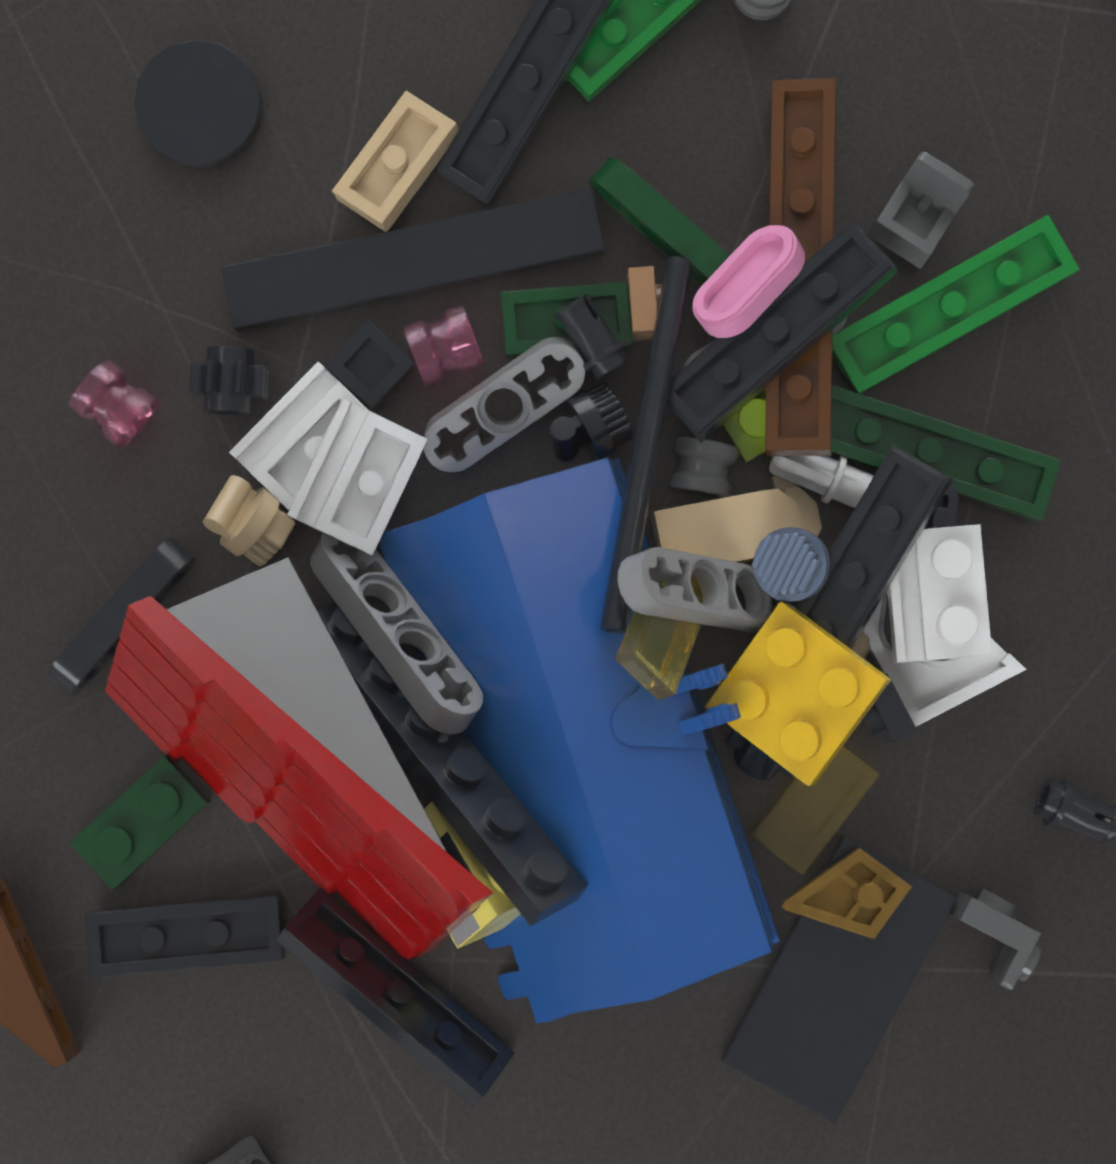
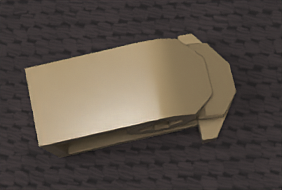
[651,476,822,563]

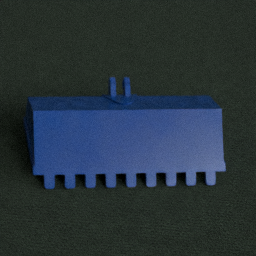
[379,457,780,1023]

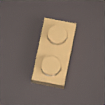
[332,91,459,232]

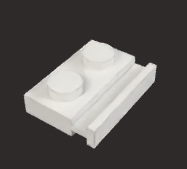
[229,362,369,510]
[287,398,428,555]
[887,524,992,663]

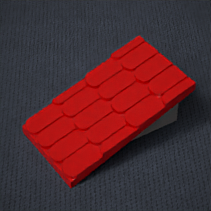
[105,558,493,960]

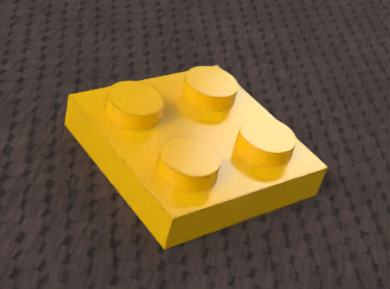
[705,601,891,787]

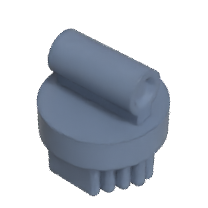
[752,527,830,602]

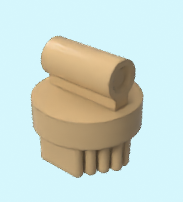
[203,475,296,566]

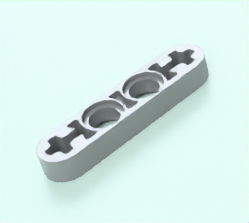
[310,533,483,734]
[618,547,800,633]

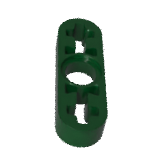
[588,157,730,286]

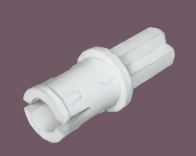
[769,456,874,508]

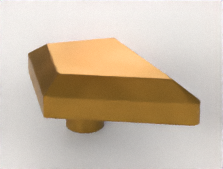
[781,847,912,939]

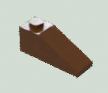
[0,878,81,1068]

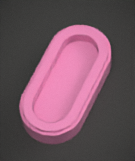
[693,225,805,338]

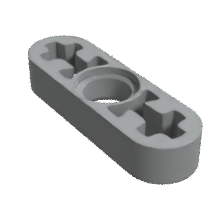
[423,337,585,472]

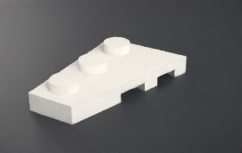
[862,599,1027,726]

